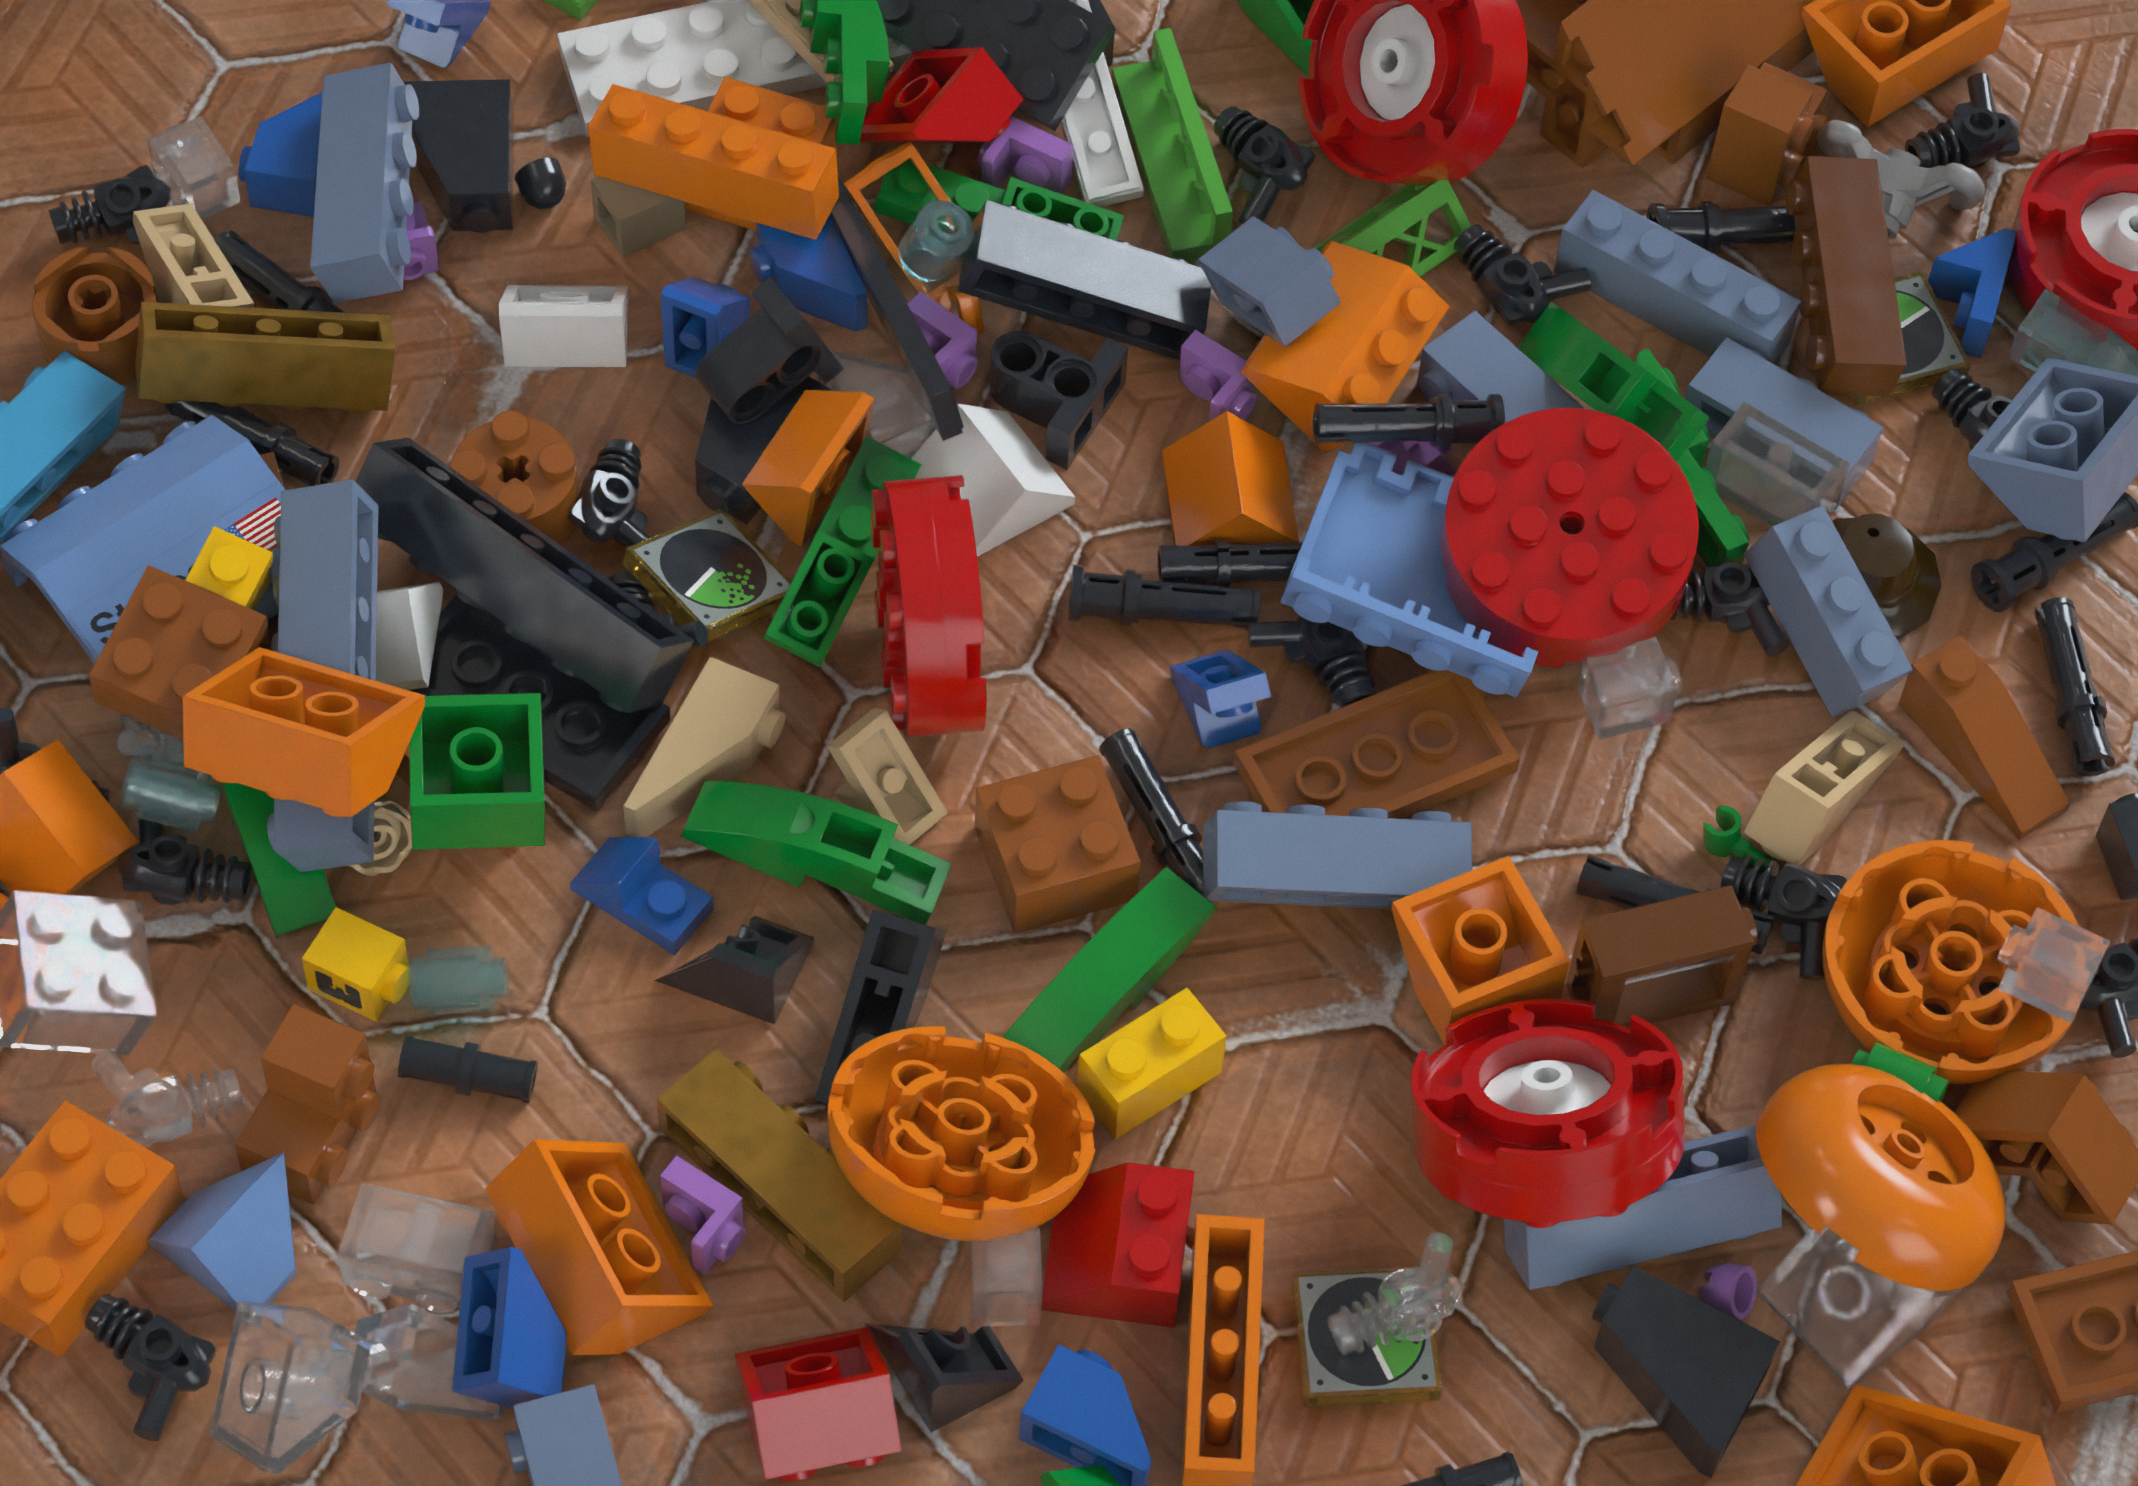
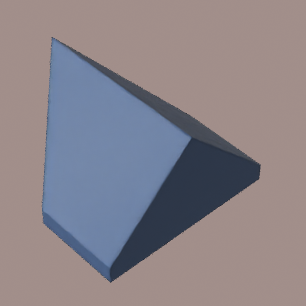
[148,1152,297,1323]

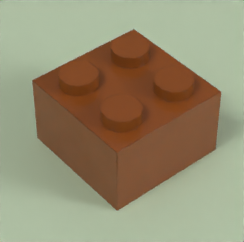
[89,565,271,741]
[974,755,1141,934]

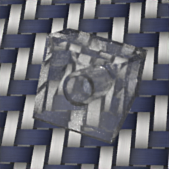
[1757,1226,1962,1389]
[209,1300,373,1474]

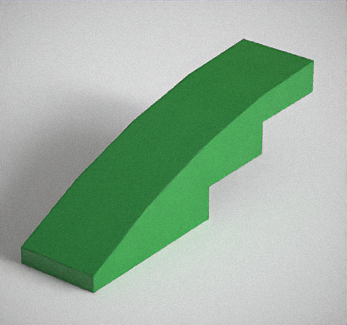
[219,782,336,939]
[1002,867,1218,1073]

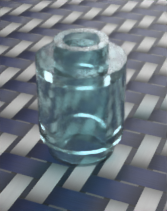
[899,201,974,282]
[119,754,221,833]
[409,945,508,1015]

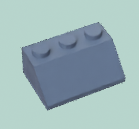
[1968,357,2138,542]

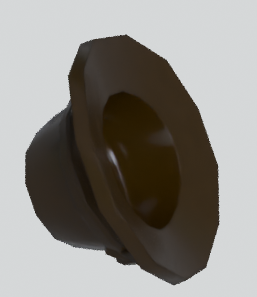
[1832,514,1941,640]

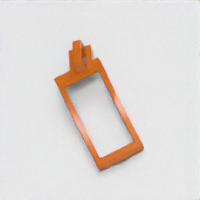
[843,141,985,342]

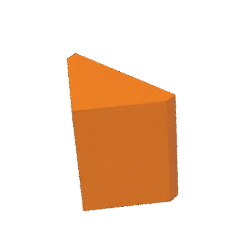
[742,390,875,547]
[1162,411,1299,546]
[0,739,139,916]

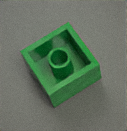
[409,693,545,850]

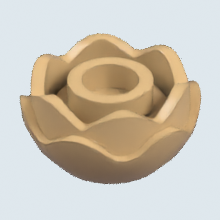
[348,798,412,876]

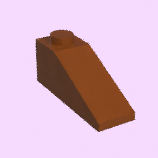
[1898,635,2070,840]

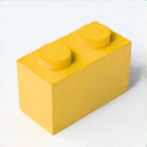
[1077,988,1227,1140]

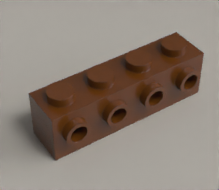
[1785,156,1907,397]

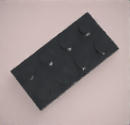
[877,0,1116,131]
[409,595,671,811]

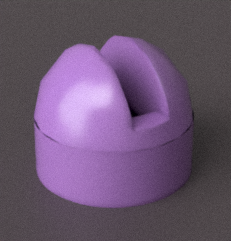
[1699,1263,1757,1320]

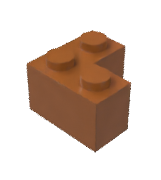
[1706,62,1830,206]
[235,1003,380,1205]
[1955,1070,2138,1224]

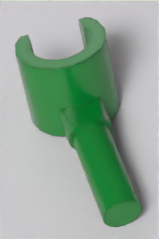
[1703,806,1782,872]

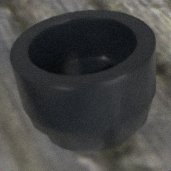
[514,158,567,210]

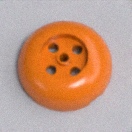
[1822,840,2088,1084]
[827,1026,1096,1241]
[1756,1064,2006,1291]

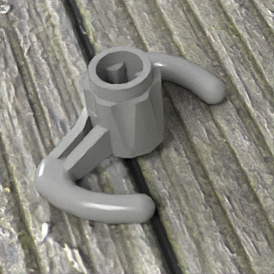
[1817,120,1985,239]

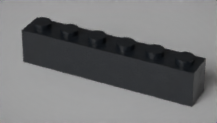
[355,438,694,713]

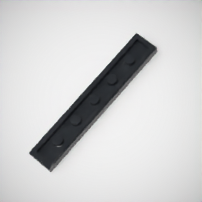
[830,175,964,441]

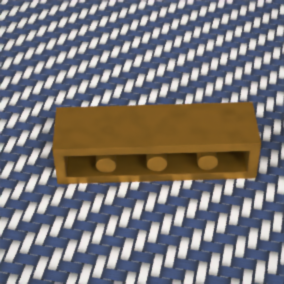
[135,302,396,413]
[657,1048,903,1303]

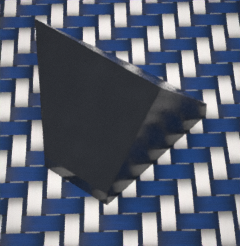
[654,916,814,1025]
[864,1323,1024,1433]

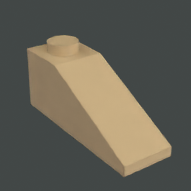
[133,203,254,308]
[623,657,785,837]
[1743,709,1905,865]

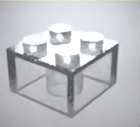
[0,891,157,1055]

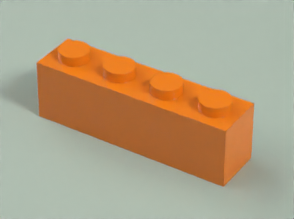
[588,84,839,240]
[1181,1214,1265,1486]

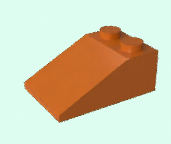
[1795,1384,2056,1486]

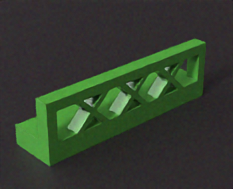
[1111,28,1233,263]
[1313,180,1471,277]

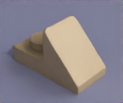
[827,708,948,845]

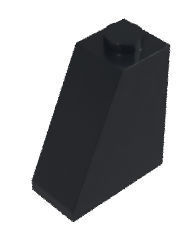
[403,79,514,233]
[695,376,833,525]
[1592,1266,1780,1478]

